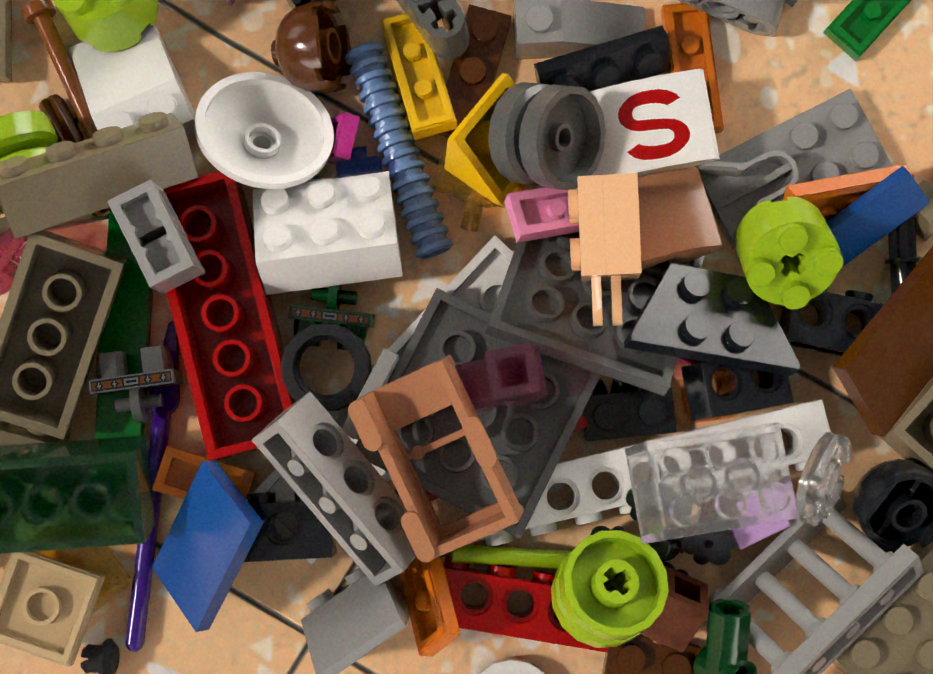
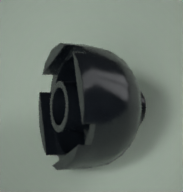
[853,459,933,553]

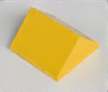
[444,73,519,205]

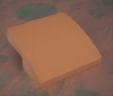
[638,167,724,270]

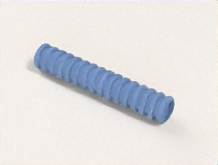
[345,42,454,259]

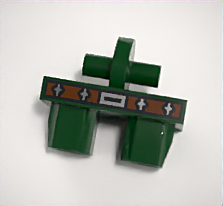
[288,285,375,350]

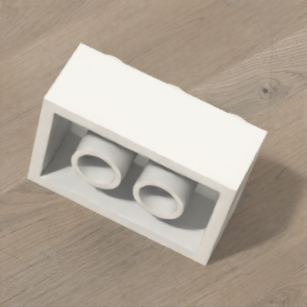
[253,171,403,295]

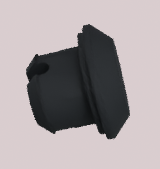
[81,638,120,674]

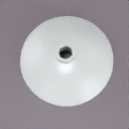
[194,72,334,189]

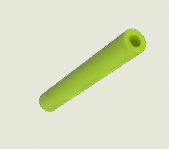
[449,545,572,569]

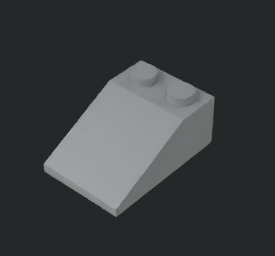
[301,568,409,674]

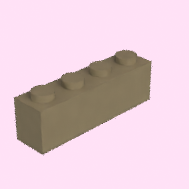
[0,112,198,239]

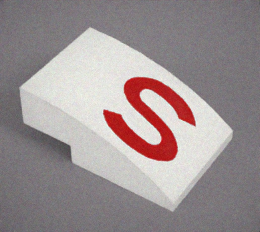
[590,69,720,177]

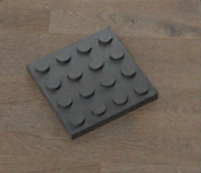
[485,185,705,396]
[356,288,601,539]

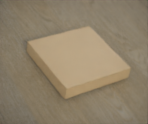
[0,546,106,667]

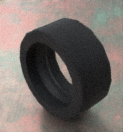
[281,323,372,411]

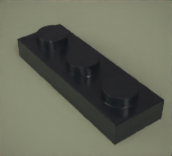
[534,25,670,92]

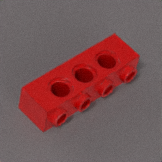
[442,556,612,653]

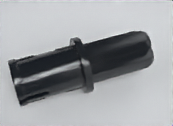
[885,216,922,295]

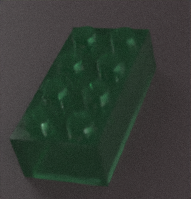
[0,436,155,554]

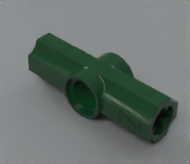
[693,598,757,674]

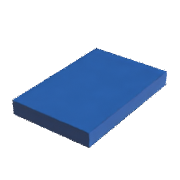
[152,460,264,632]

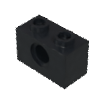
[244,491,337,562]

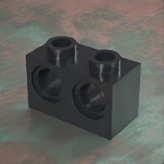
[779,287,884,356]
[681,360,794,421]

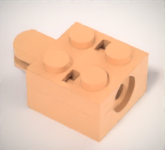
[568,173,642,327]

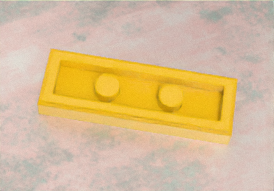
[380,13,458,140]

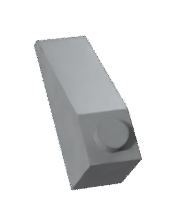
[513,0,646,60]

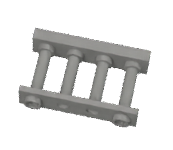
[706,484,924,674]

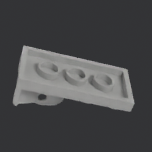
[695,88,893,249]

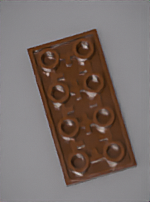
[833,246,933,437]

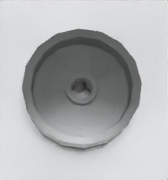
[488,82,606,190]

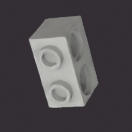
[107,179,205,294]

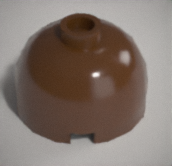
[271,0,352,93]

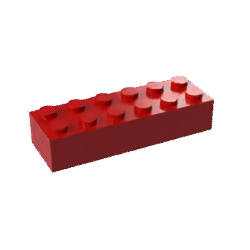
[163,171,296,461]

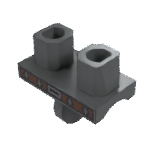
[88,345,184,423]

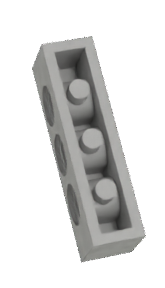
[252,392,416,587]

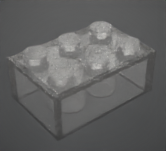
[625,422,799,544]

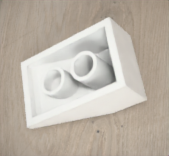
[69,23,196,139]

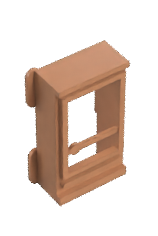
[348,354,524,562]

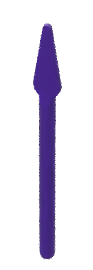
[125,321,180,652]

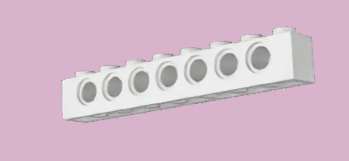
[469,400,836,547]

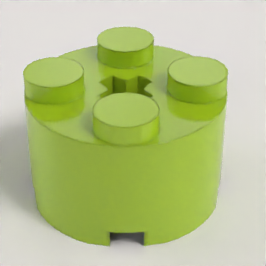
[53,0,159,52]
[735,197,843,310]

